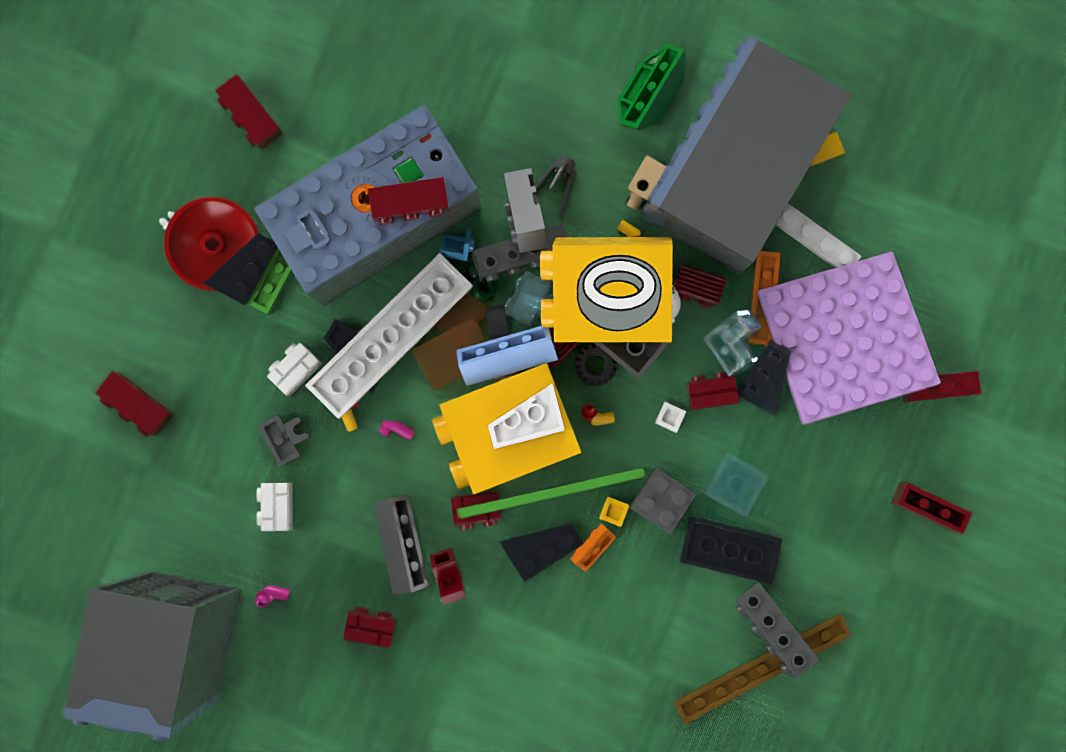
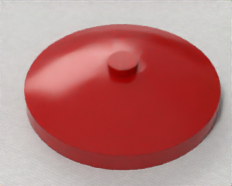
[164,196,259,291]

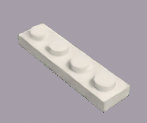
[776,204,861,268]

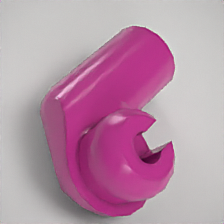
[378,420,415,440]
[255,585,290,608]

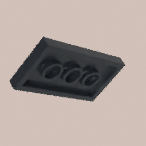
[679,516,783,585]

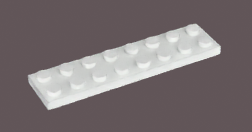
[305,253,473,419]

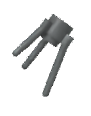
[535,155,576,217]

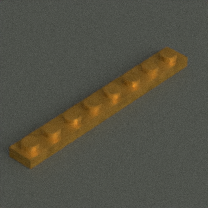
[673,613,852,724]

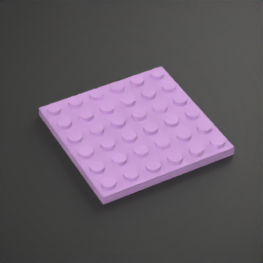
[757,251,941,425]

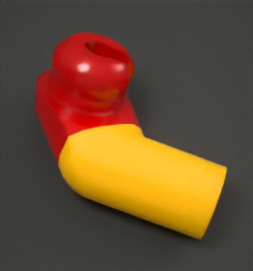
[617,220,641,237]
[342,402,359,432]
[581,403,615,426]

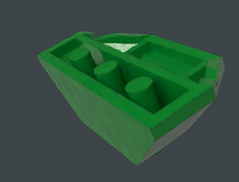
[617,43,686,131]

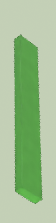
[456,468,645,518]

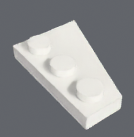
[488,384,565,449]

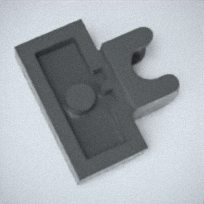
[257,414,311,467]

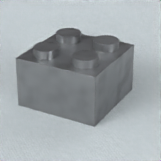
[629,468,696,534]

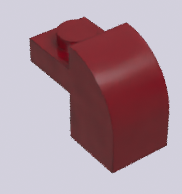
[429,547,466,605]

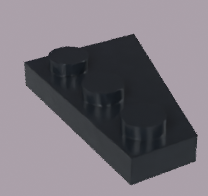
[203,233,278,306]
[499,524,584,582]

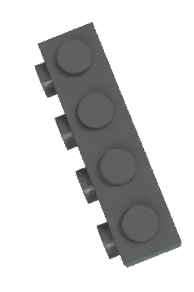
[472,223,567,283]
[373,494,429,595]
[735,583,820,679]

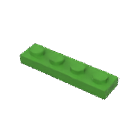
[247,248,293,315]

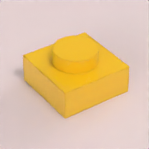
[599,496,629,527]

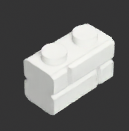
[267,343,322,397]
[257,483,293,531]

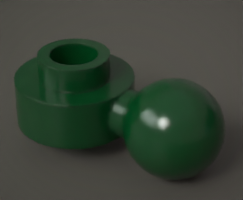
[465,263,497,302]

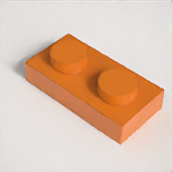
[570,524,616,572]

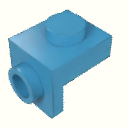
[440,229,475,261]

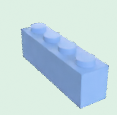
[456,326,558,386]

